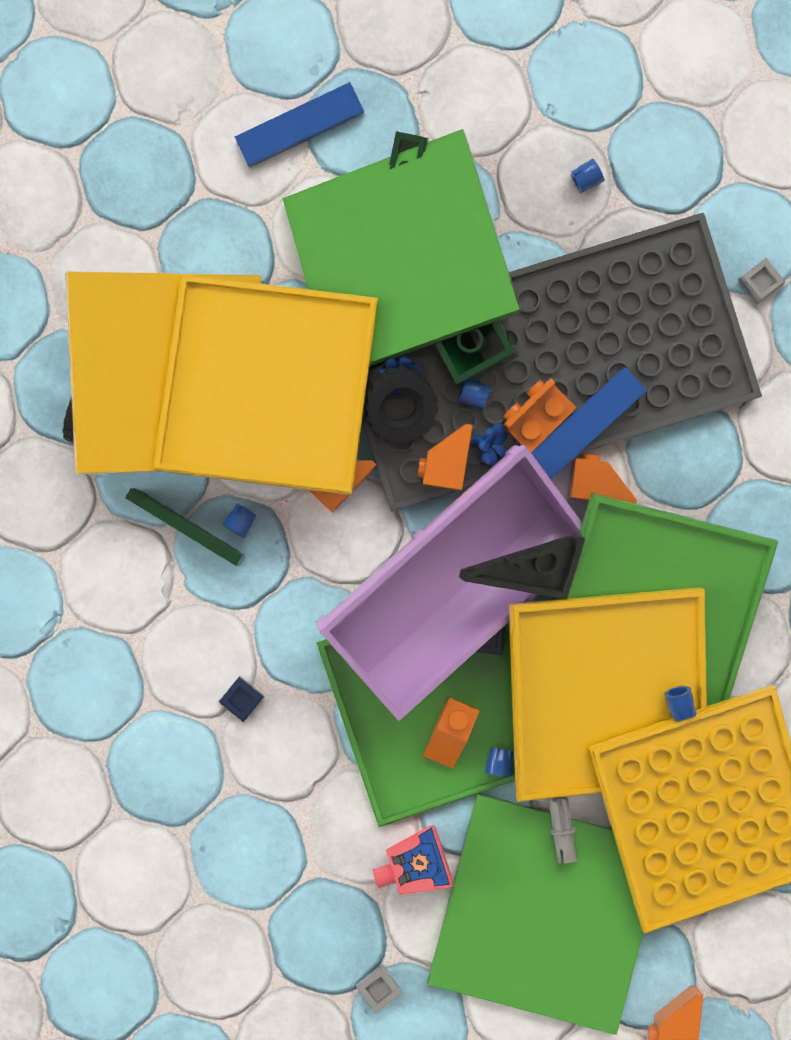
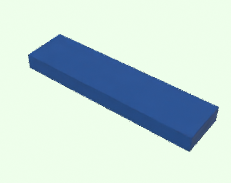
[235,82,364,168]
[531,367,647,479]

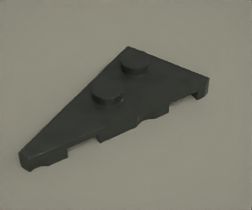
[459,534,586,599]

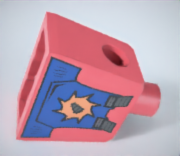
[373,825,455,895]

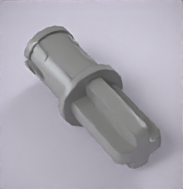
[549,797,578,864]

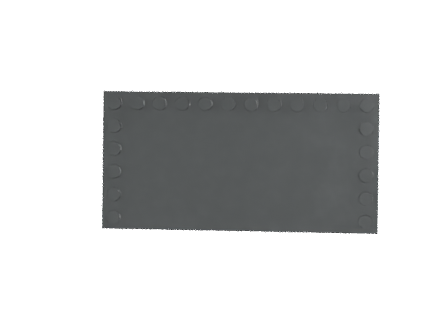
[362,212,762,512]

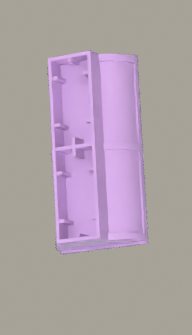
[316,445,582,721]

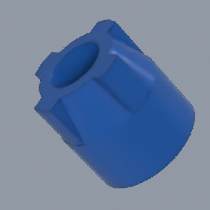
[570,158,605,193]
[457,379,491,409]
[222,503,256,538]
[665,686,696,721]
[485,747,514,778]

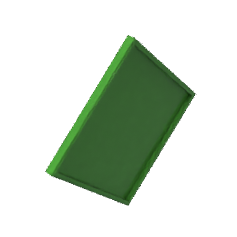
[282,129,521,366]
[560,492,779,706]
[317,622,515,827]
[427,793,643,1035]

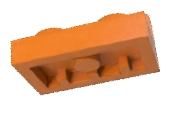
[503,378,577,452]

